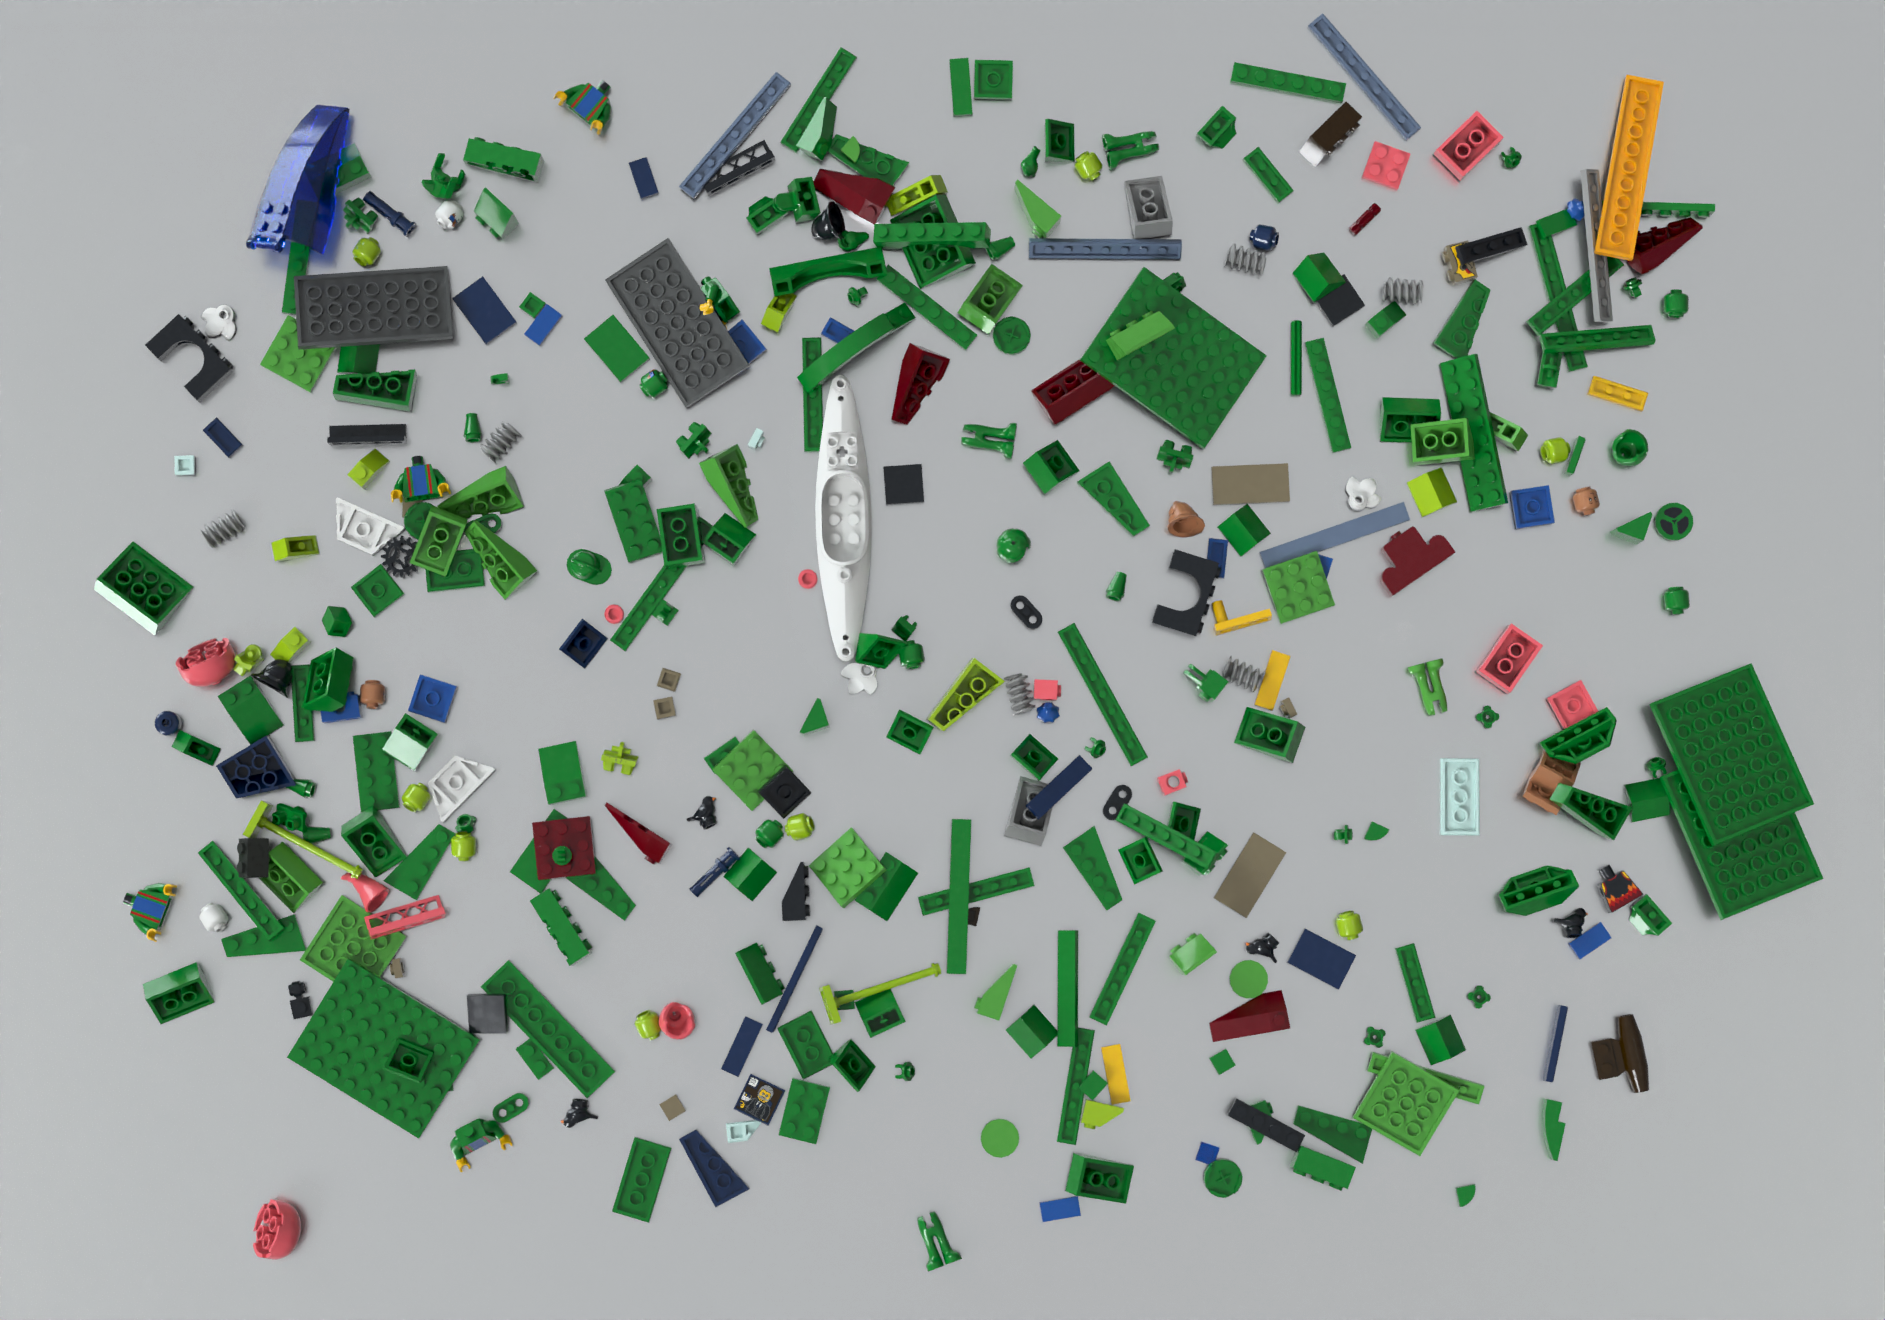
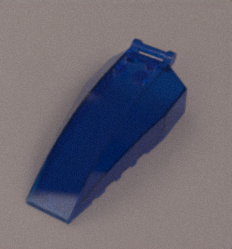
[246,105,350,255]

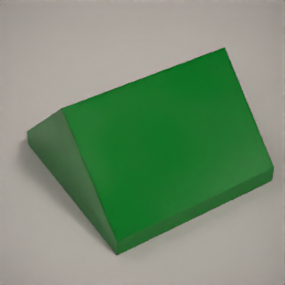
[1045,119,1075,162]
[1293,252,1346,303]
[337,344,380,374]
[1217,504,1271,557]
[1610,512,1652,544]
[855,633,907,669]
[800,698,830,736]
[886,709,934,754]
[1010,734,1058,781]
[1624,778,1670,823]
[1167,801,1201,840]
[1118,837,1163,885]
[723,847,777,901]
[1006,1005,1058,1059]
[1415,1015,1466,1065]
[383,1038,433,1083]
[828,1039,876,1092]

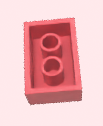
[1434,111,1504,181]
[1476,623,1543,694]

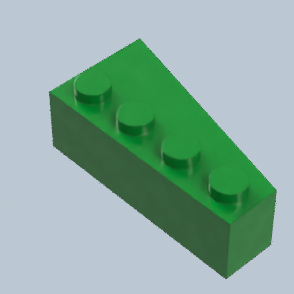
[463,137,544,183]
[333,369,417,412]
[1550,783,1633,840]
[530,888,593,966]

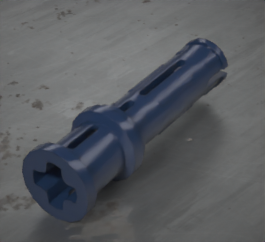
[363,191,416,237]
[689,847,741,897]

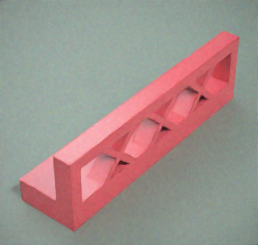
[364,895,445,940]

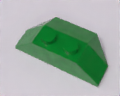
[1540,707,1617,764]
[1499,865,1579,916]

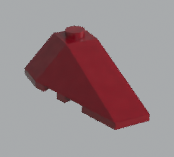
[813,169,896,224]
[1627,217,1703,274]
[891,343,950,425]
[604,802,672,864]
[1209,990,1290,1042]

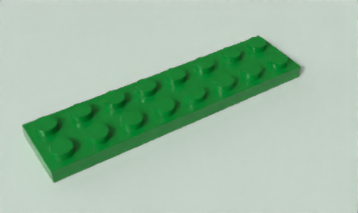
[1440,354,1508,512]
[481,960,616,1098]

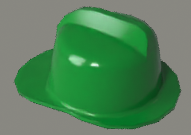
[566,549,612,585]

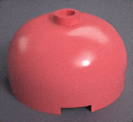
[176,638,235,687]
[253,1199,301,1260]

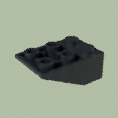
[782,862,810,921]

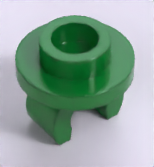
[1501,147,1522,168]
[1623,277,1642,298]
[847,286,868,306]
[1085,737,1106,758]
[1647,757,1667,778]
[1334,825,1353,844]
[552,846,572,866]
[895,1062,915,1081]

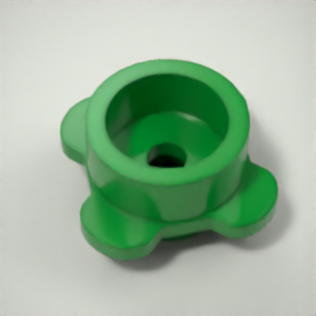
[1476,705,1499,729]
[455,814,476,833]
[1467,985,1491,1009]
[1364,1027,1386,1048]

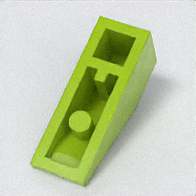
[887,175,948,216]

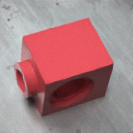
[1033,679,1061,701]
[1157,769,1188,796]

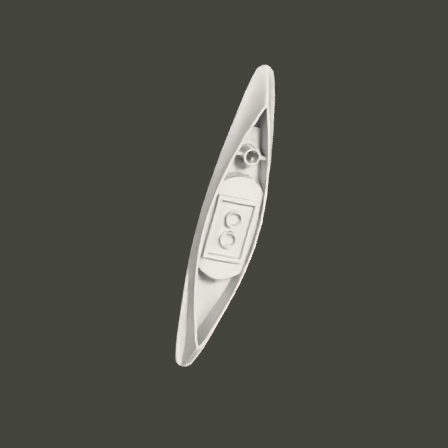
[815,375,872,661]

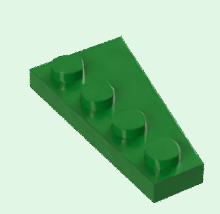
[827,134,909,186]
[1433,279,1491,359]
[1077,461,1150,536]
[383,824,456,900]
[1063,826,1122,911]
[566,855,636,921]
[221,914,307,957]
[1293,1105,1372,1164]

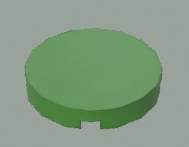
[1229,960,1268,998]
[981,1119,1019,1158]

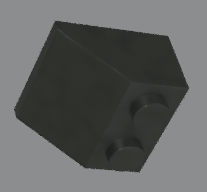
[237,838,269,878]

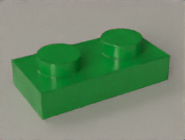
[704,736,739,774]
[516,1038,554,1080]

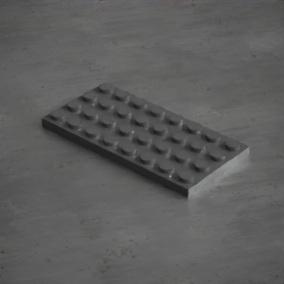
[605,238,750,408]
[294,266,453,350]

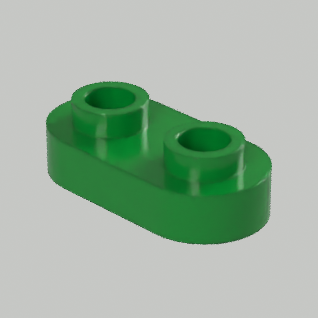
[464,513,502,536]
[493,1093,529,1123]

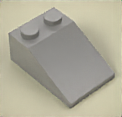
[1125,176,1173,239]
[1004,776,1052,846]

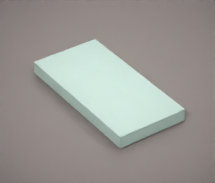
[1440,758,1480,836]

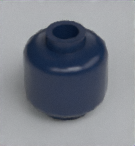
[1250,224,1279,251]
[155,711,182,736]

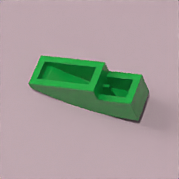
[1542,1098,1566,1161]

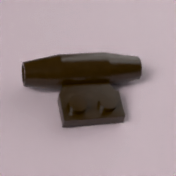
[1591,1014,1649,1093]

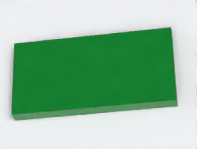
[510,809,568,894]
[612,1137,672,1223]

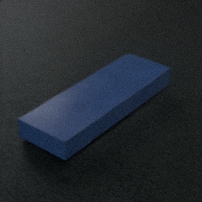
[721,1016,763,1077]

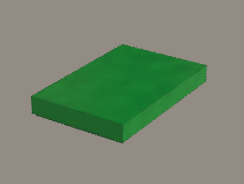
[584,315,650,383]
[425,549,485,593]
[777,1010,833,1080]

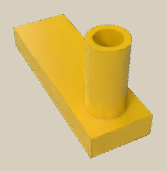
[1212,600,1272,636]

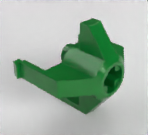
[421,153,465,199]

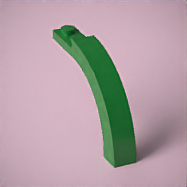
[797,302,916,393]

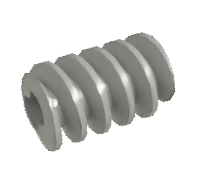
[1225,244,1266,276]
[1383,277,1424,304]
[480,421,522,463]
[201,509,245,548]
[1223,656,1266,692]
[1004,673,1035,715]

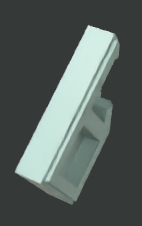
[726,1120,761,1143]

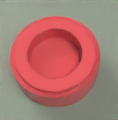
[798,569,818,589]
[604,604,624,624]

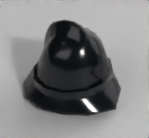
[811,201,845,241]
[251,659,293,698]

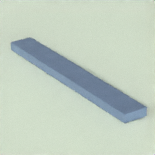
[1308,13,1421,141]
[679,72,791,199]
[1029,238,1182,259]
[1259,502,1410,568]

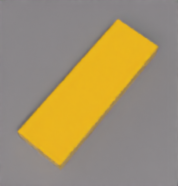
[1587,376,1648,412]
[1254,650,1291,711]
[1101,1044,1131,1105]

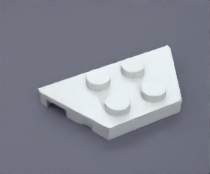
[336,497,405,555]
[428,756,495,823]

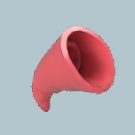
[341,872,389,913]

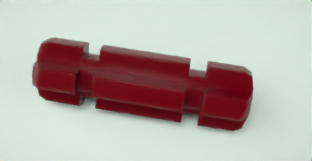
[1349,203,1381,235]

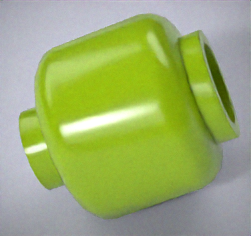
[1074,151,1103,180]
[352,237,381,266]
[1540,437,1571,464]
[402,783,430,812]
[785,813,815,841]
[451,832,476,861]
[1336,911,1363,940]
[634,1010,661,1040]

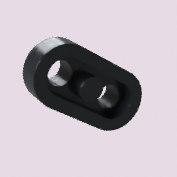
[1010,595,1042,629]
[1103,785,1132,820]

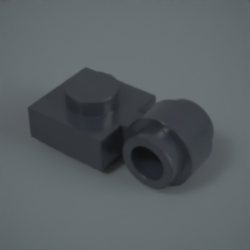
[288,981,313,1019]

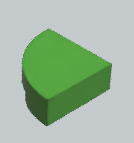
[841,136,860,163]

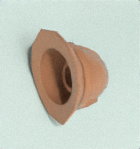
[1167,501,1205,537]

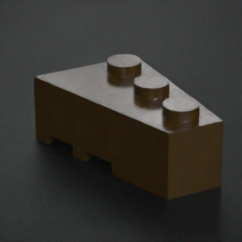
[1299,102,1362,167]

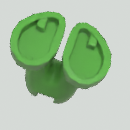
[1408,658,1448,716]

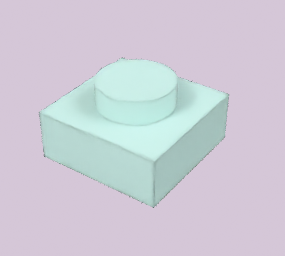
[748,428,765,450]
[174,455,195,476]

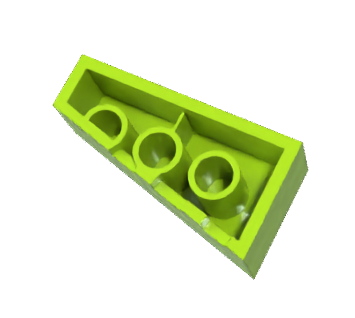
[926,658,1005,731]

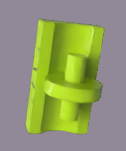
[233,644,264,676]
[601,742,638,775]

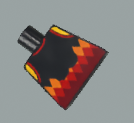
[1597,864,1643,913]

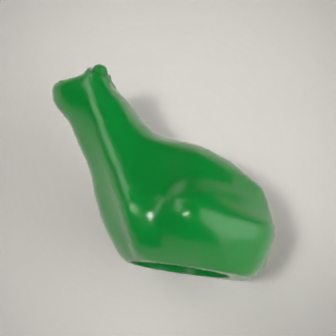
[1021,146,1041,178]
[838,230,869,251]

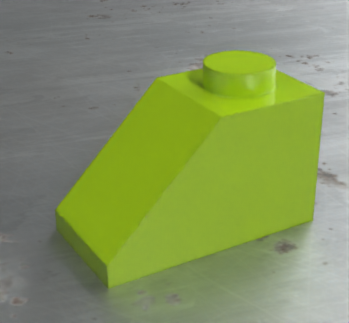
[761,293,797,332]
[347,449,390,490]
[271,535,319,561]
[270,627,311,663]
[1081,1099,1124,1129]

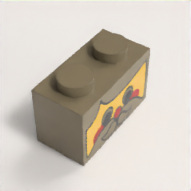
[1442,240,1478,286]

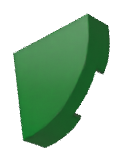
[490,373,510,385]
[1364,821,1389,841]
[1456,1184,1476,1207]

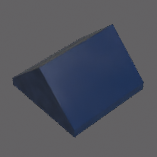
[559,619,608,669]

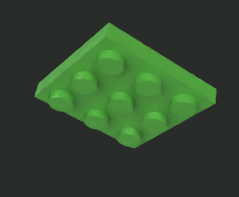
[260,315,337,393]
[1262,551,1335,624]
[712,729,793,811]
[809,827,887,908]

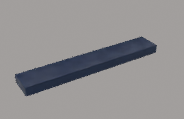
[766,925,823,1033]

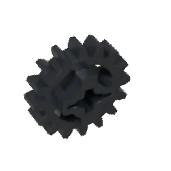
[381,536,418,578]

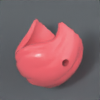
[659,1002,696,1040]

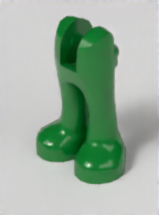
[1102,131,1159,169]
[961,423,1017,459]
[917,1212,962,1272]

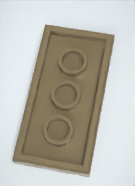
[1211,463,1290,505]
[1214,832,1287,918]

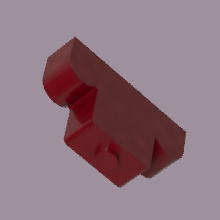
[1380,526,1455,597]

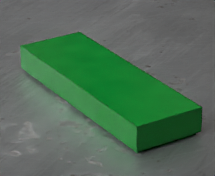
[949,58,973,117]
[1243,147,1294,204]

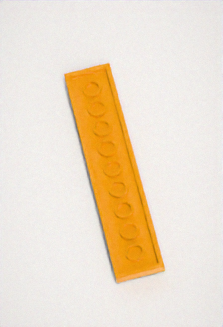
[1594,75,1664,261]

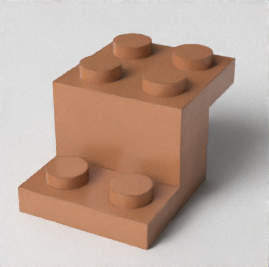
[1522,751,1581,815]

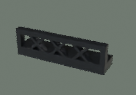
[704,140,775,196]
[327,424,407,446]

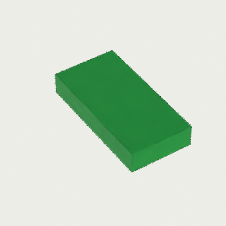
[1536,209,1577,239]
[1564,436,1586,476]

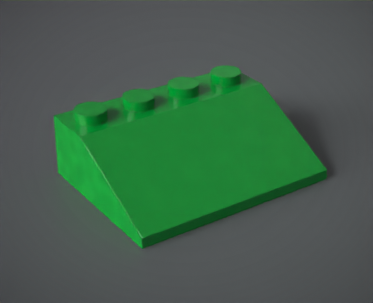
[890,194,976,289]
[94,541,193,635]

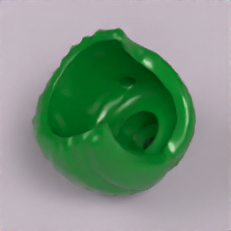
[1612,429,1649,466]
[996,528,1031,564]

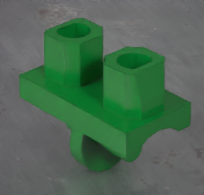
[343,197,378,234]
[1537,352,1562,388]
[676,422,712,459]
[1157,440,1194,473]
[272,803,307,832]

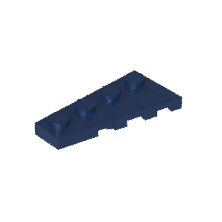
[679,1130,750,1208]

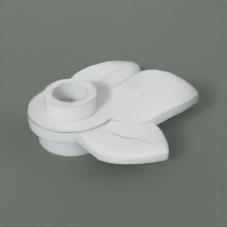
[201,305,236,341]
[1346,476,1382,510]
[841,663,877,695]

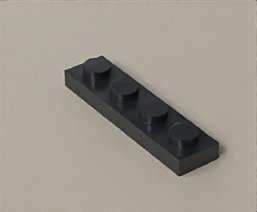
[1455,227,1528,265]
[1228,1098,1305,1152]

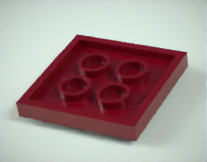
[532,816,596,881]

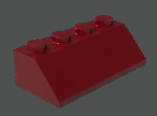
[1031,359,1115,425]

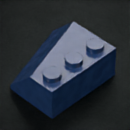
[216,735,296,799]

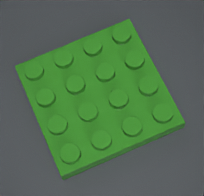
[300,895,407,982]
[1353,1051,1459,1156]

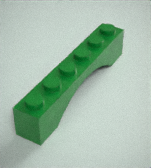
[873,222,991,249]
[769,247,887,296]

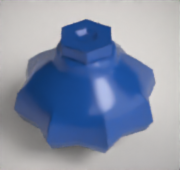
[1567,198,1585,221]
[1037,702,1060,723]

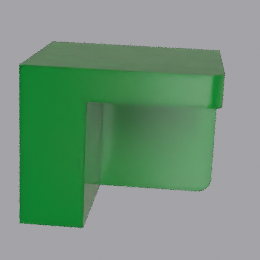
[322,606,352,637]
[1079,1070,1108,1101]

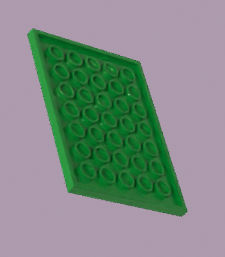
[1080,267,1267,449]
[1649,663,1814,846]
[1659,770,1824,920]
[287,958,480,1139]

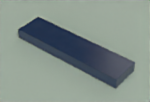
[1026,755,1092,820]
[1543,1005,1568,1082]

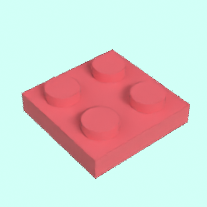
[1362,141,1410,190]
[1546,680,1598,729]

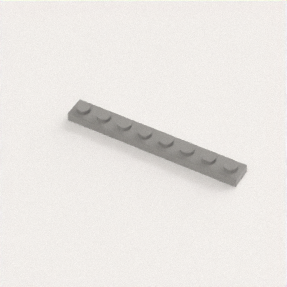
[1580,169,1613,322]

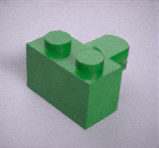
[772,177,821,222]
[1183,664,1229,702]

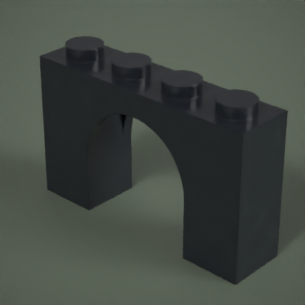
[145,314,234,403]
[1152,549,1221,636]

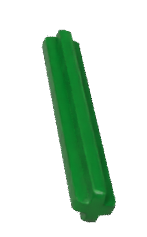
[1291,320,1302,396]

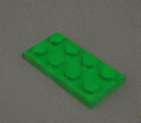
[604,478,662,563]
[353,731,400,812]

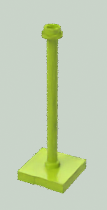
[243,800,363,879]
[819,963,941,1024]

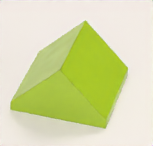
[1407,467,1457,517]

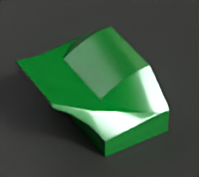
[1197,106,1237,148]
[746,196,788,234]
[1629,894,1672,936]

